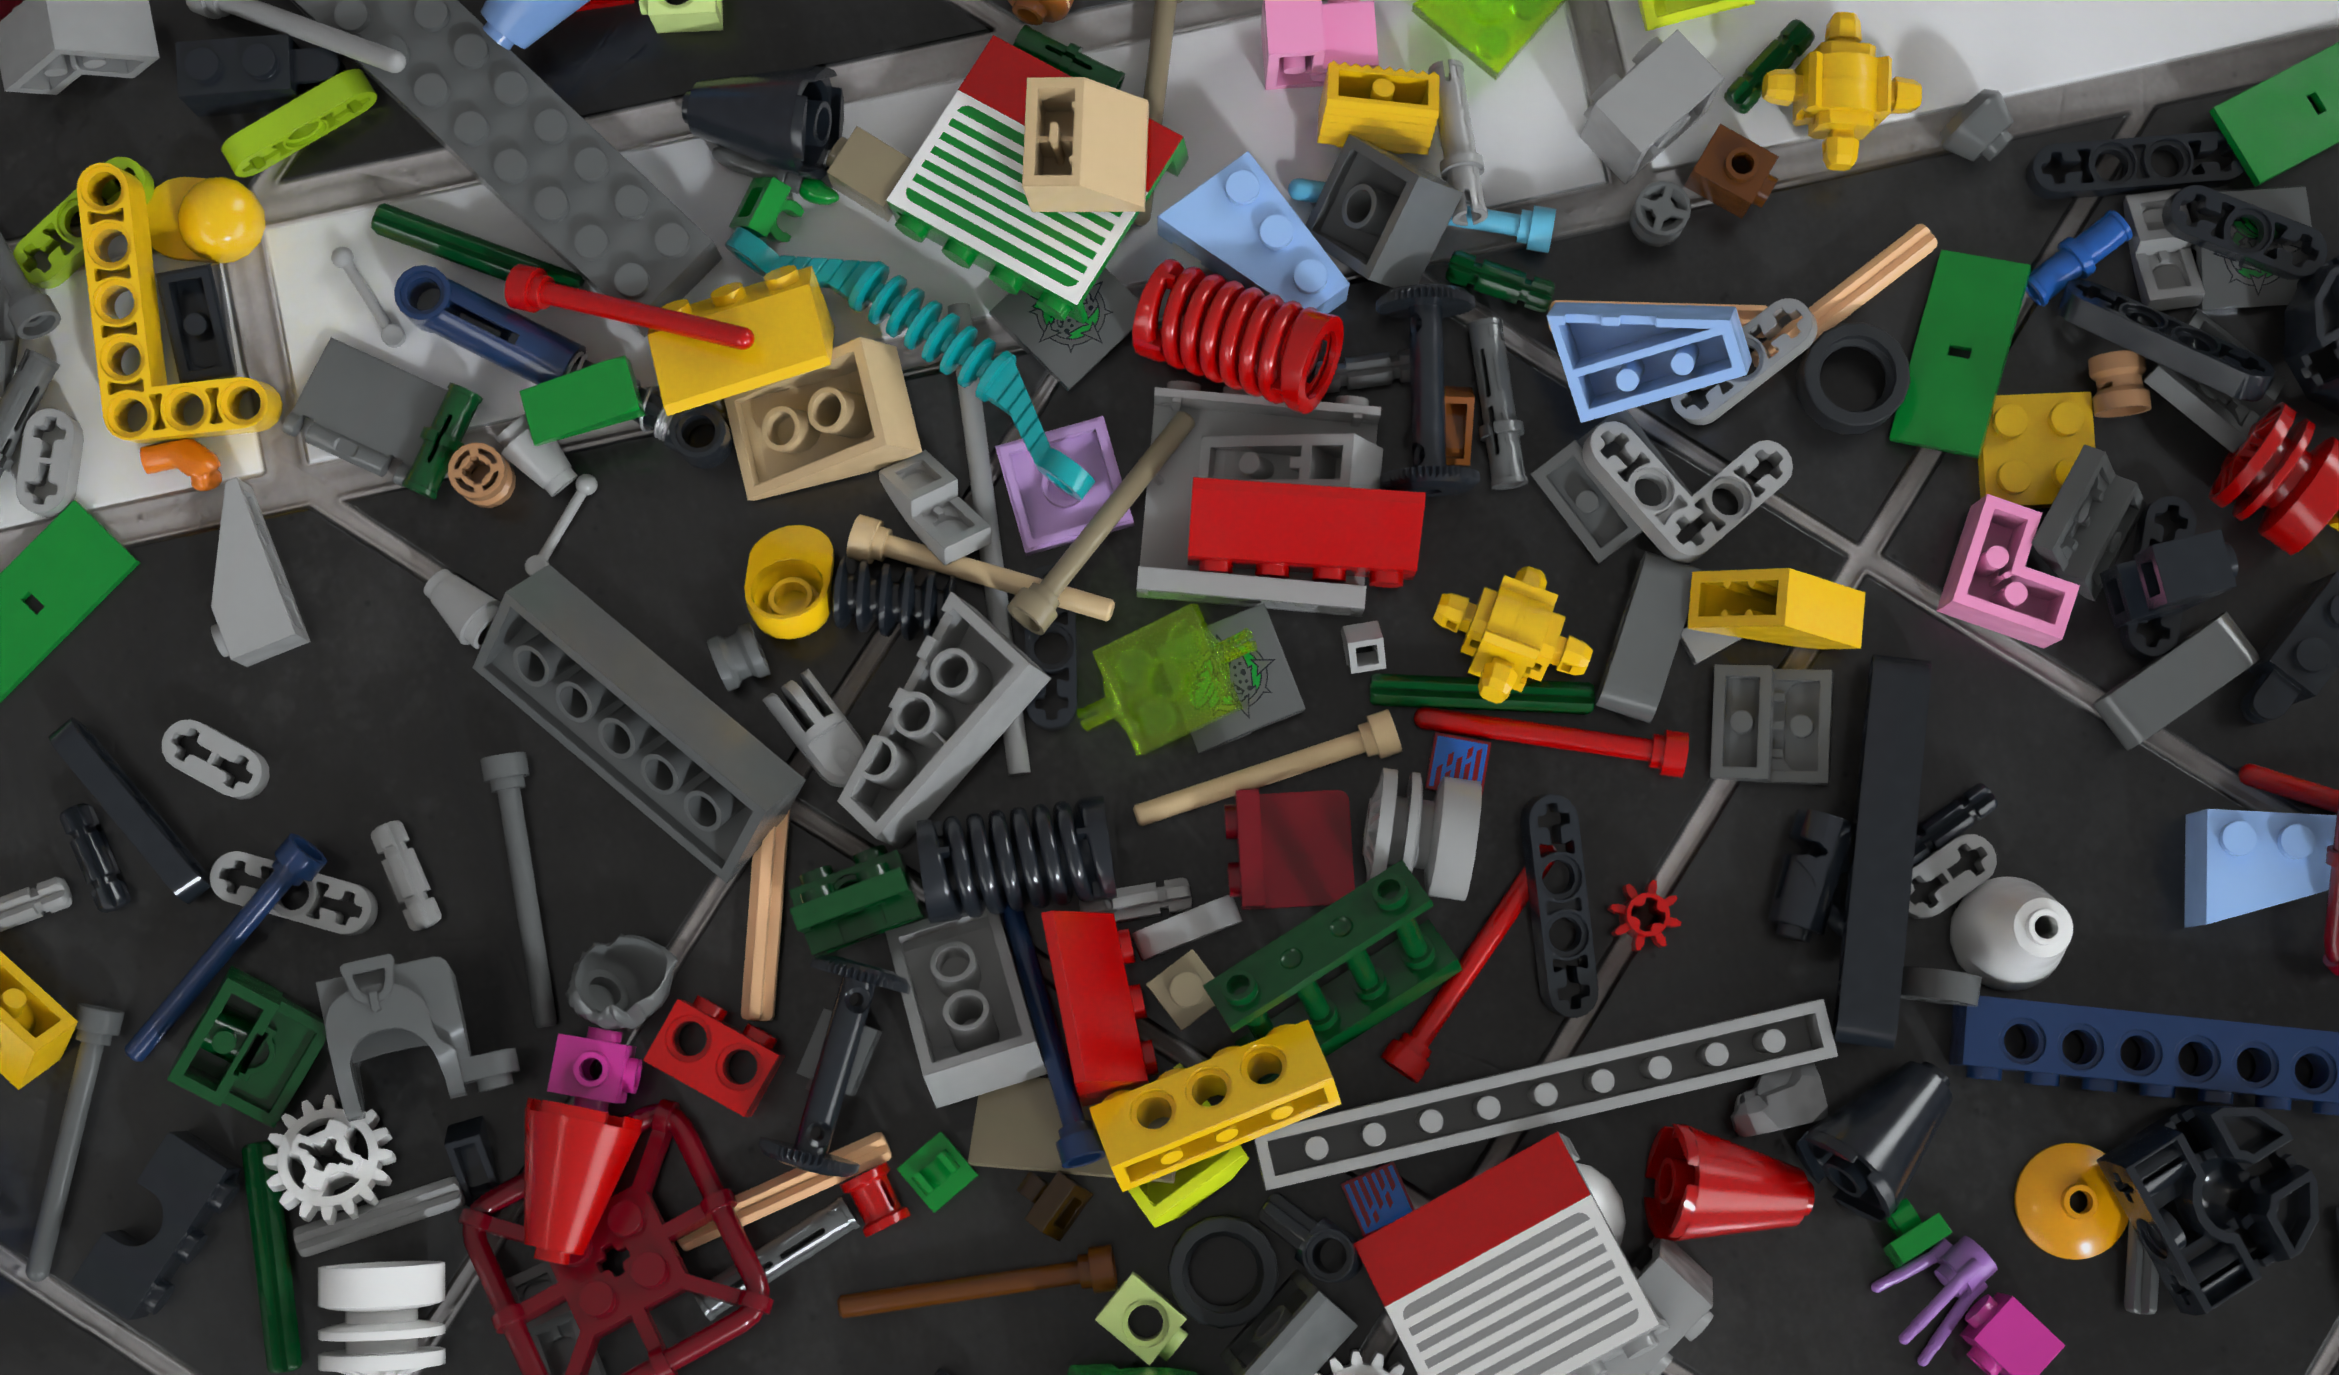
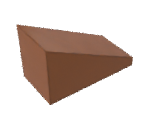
[1445,386,1475,466]

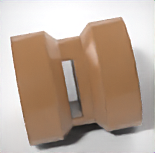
[2088,350,2152,418]
[448,443,516,508]

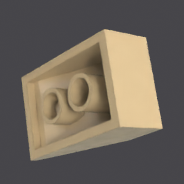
[724,337,922,501]

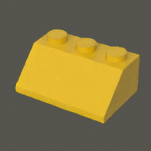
[647,265,835,416]

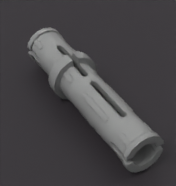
[1428,59,1488,226]

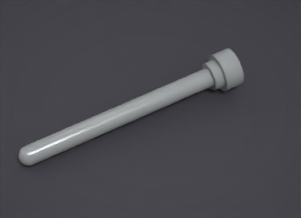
[186,0,406,73]

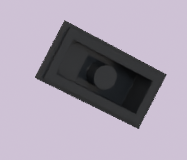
[155,263,237,383]

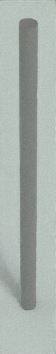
[947,303,1031,776]

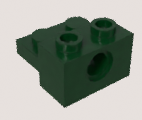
[788,845,925,957]
[167,965,327,1129]

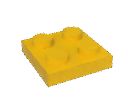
[1978,392,2096,509]

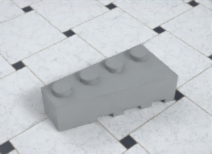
[837,592,1051,850]
[1604,1237,1714,1375]

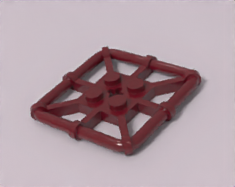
[458,1099,774,1375]

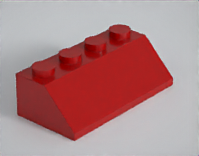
[1187,477,1426,588]

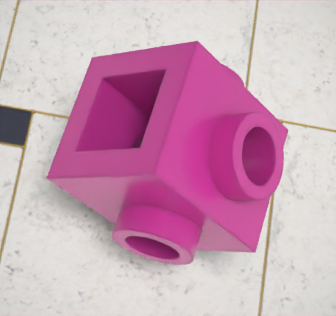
[547,1026,642,1112]

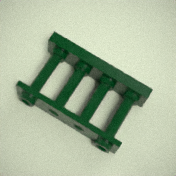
[1203,860,1462,1084]

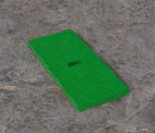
[2209,42,2339,187]
[1889,249,2031,459]
[0,500,141,703]

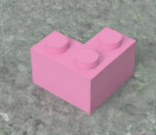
[1261,0,1379,90]
[1936,494,2080,649]

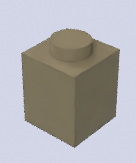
[826,126,912,222]
[1146,949,1215,1032]

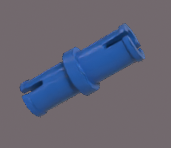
[2025,209,2133,306]

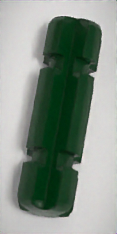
[1724,19,1815,114]
[1446,250,1555,313]

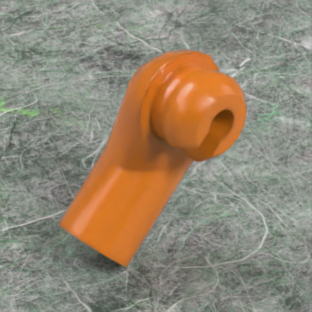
[140,438,222,491]

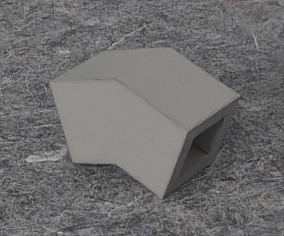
[1341,621,1386,674]

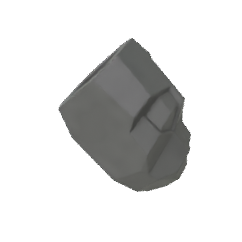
[1731,1062,1828,1137]

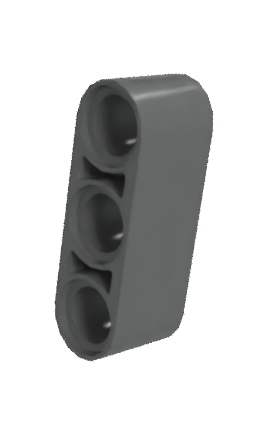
[1595,551,1701,723]
[2092,611,2261,751]

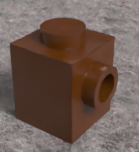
[1684,124,1779,219]

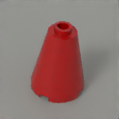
[524,1097,643,1265]
[1644,1123,1815,1241]

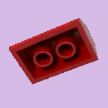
[1041,910,1159,1107]

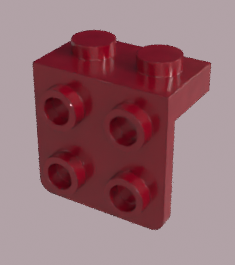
[1224,789,1355,910]

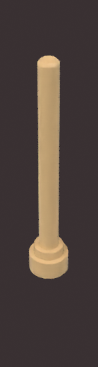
[847,514,1115,621]
[1133,709,1402,826]

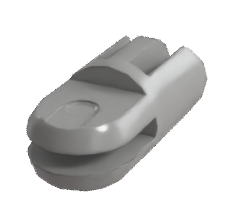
[762,668,867,788]

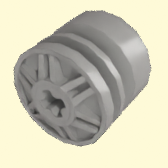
[1362,768,1482,901]

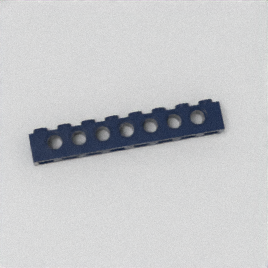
[1949,995,2339,1116]

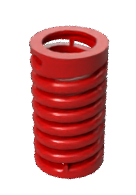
[1132,259,1344,415]

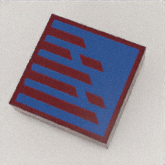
[1424,732,1492,794]
[1340,1161,1415,1238]

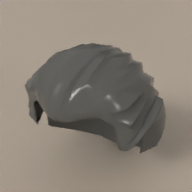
[565,933,678,1030]

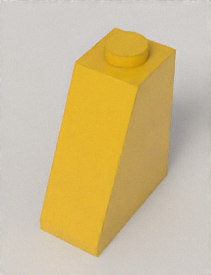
[1687,568,1865,650]

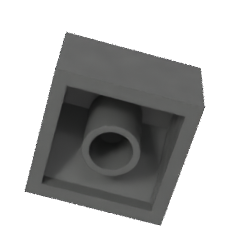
[1305,134,1463,288]

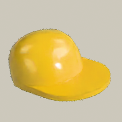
[147,177,266,264]
[744,525,835,639]

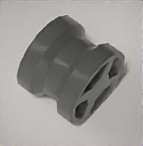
[1629,181,1691,247]
[707,622,771,692]

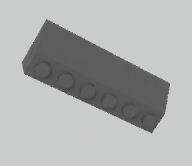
[472,565,806,883]

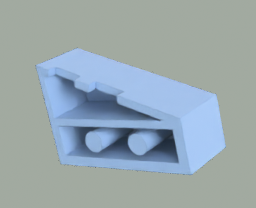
[1157,151,1350,314]
[1546,302,1752,423]
[2184,809,2337,928]

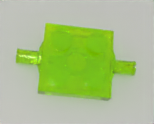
[1077,604,1257,756]

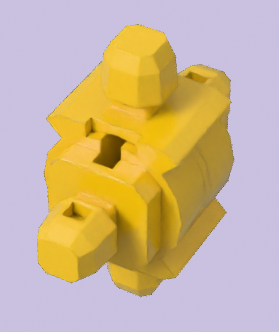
[1762,12,1922,171]
[1433,566,1593,704]

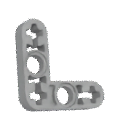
[1582,421,1793,563]

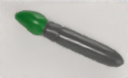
[712,146,839,205]

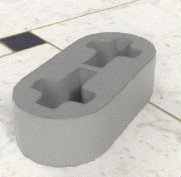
[16,408,84,518]
[162,719,270,800]
[1908,834,1997,919]
[1131,895,1243,961]

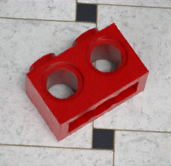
[643,995,785,1117]

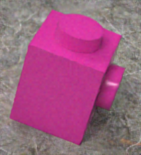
[1959,1292,2066,1375]

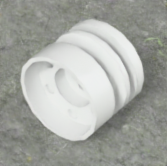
[318,1261,446,1375]

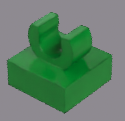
[729,177,804,243]
[897,1131,979,1213]
[1883,1198,1953,1269]

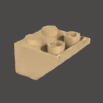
[1022,77,1149,212]

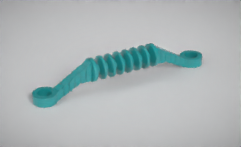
[725,227,1096,501]

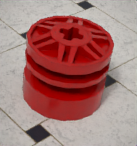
[2208,402,2339,555]

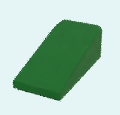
[519,355,646,446]

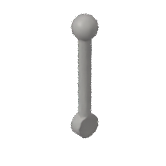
[331,247,406,348]
[525,474,598,576]

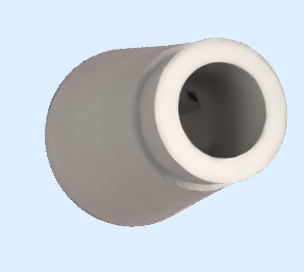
[496,414,578,497]
[424,569,501,649]

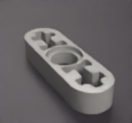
[1671,298,1818,425]
[210,851,378,936]

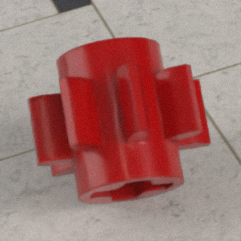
[1607,880,1682,952]

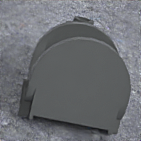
[316,954,520,1122]

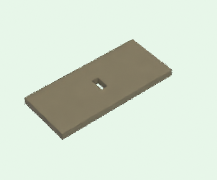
[968,1077,1176,1183]

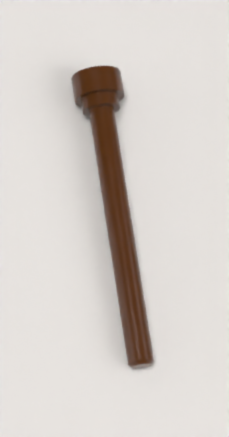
[837,1244,1118,1319]

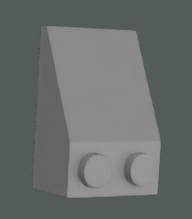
[885,907,1047,1108]

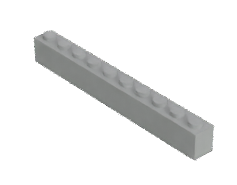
[1253,999,1838,1191]

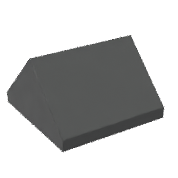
[1219,1268,1358,1375]

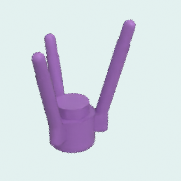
[1871,1235,1998,1367]

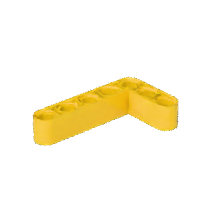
[77,163,283,444]

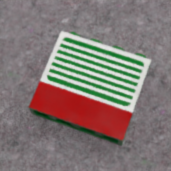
[886,35,1189,324]

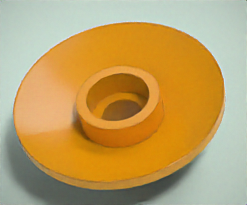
[2014,1143,2129,1260]

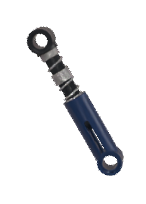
[394,265,734,469]

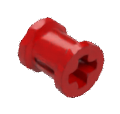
[840,1162,911,1237]

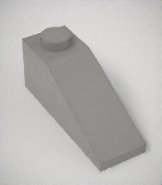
[1198,433,1383,489]
[211,477,311,667]

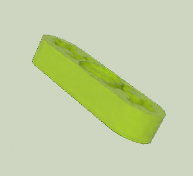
[221,69,377,177]
[13,157,154,289]

